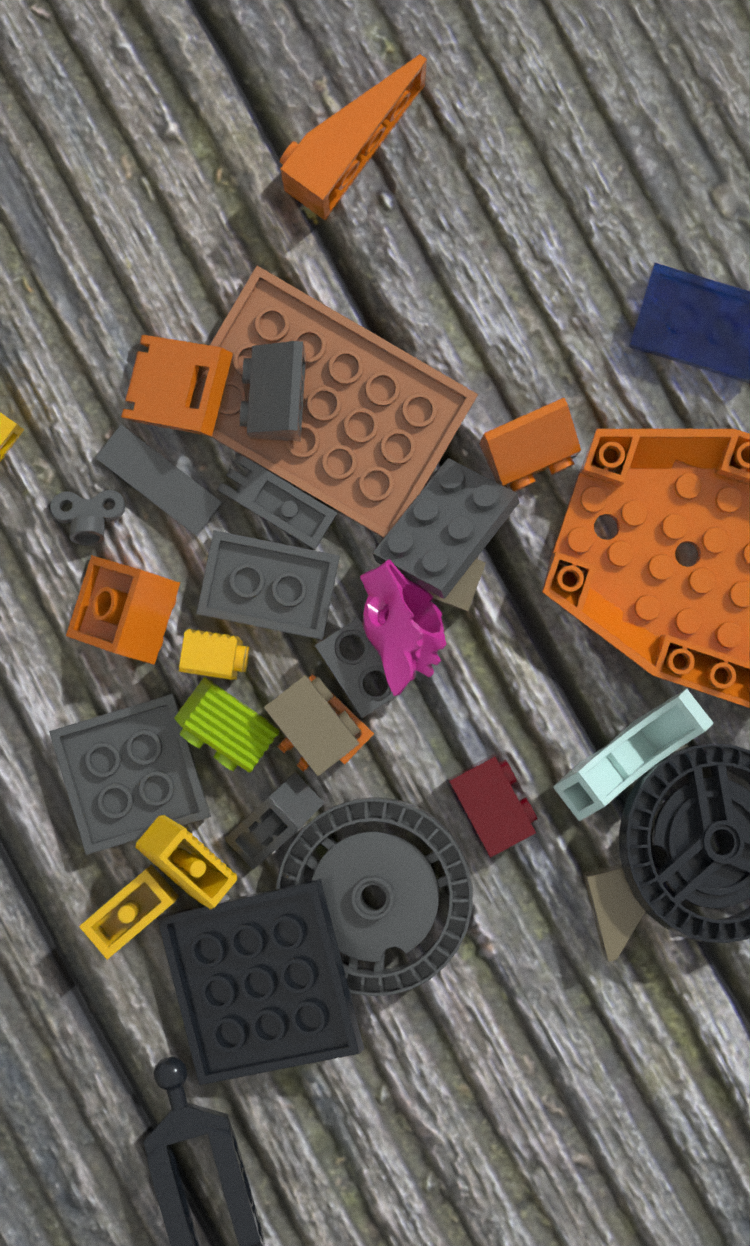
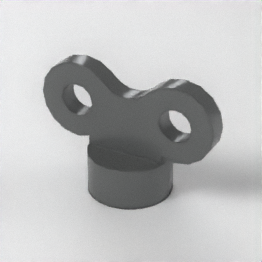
[50,490,126,546]

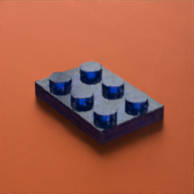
[628,263,750,384]

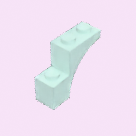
[553,689,714,821]

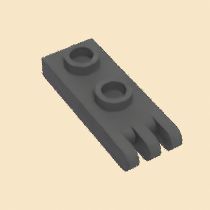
[217,454,337,550]

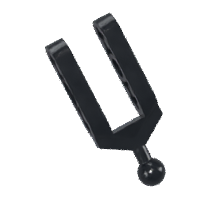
[143,1057,265,1246]

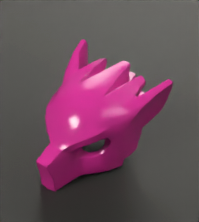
[360,559,447,696]

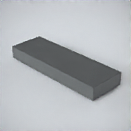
[95,424,223,537]

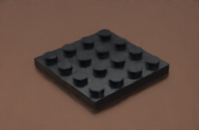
[157,879,364,1085]

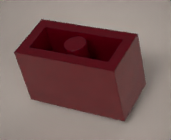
[448,755,538,858]

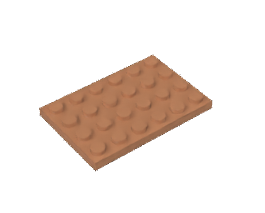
[190,266,478,538]

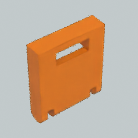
[121,335,233,437]

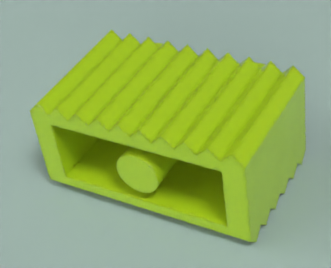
[174,677,279,773]

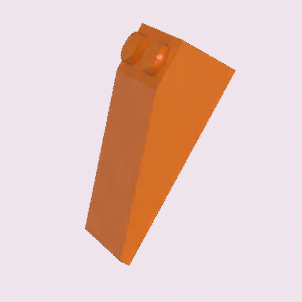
[280,54,427,220]

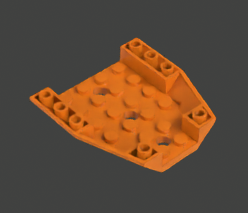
[542,429,750,708]

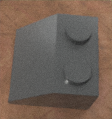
[240,341,306,442]

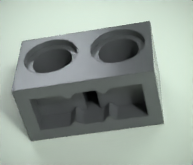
[315,617,405,718]

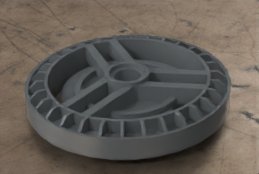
[276,797,473,996]

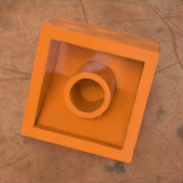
[479,398,581,492]
[66,555,180,665]

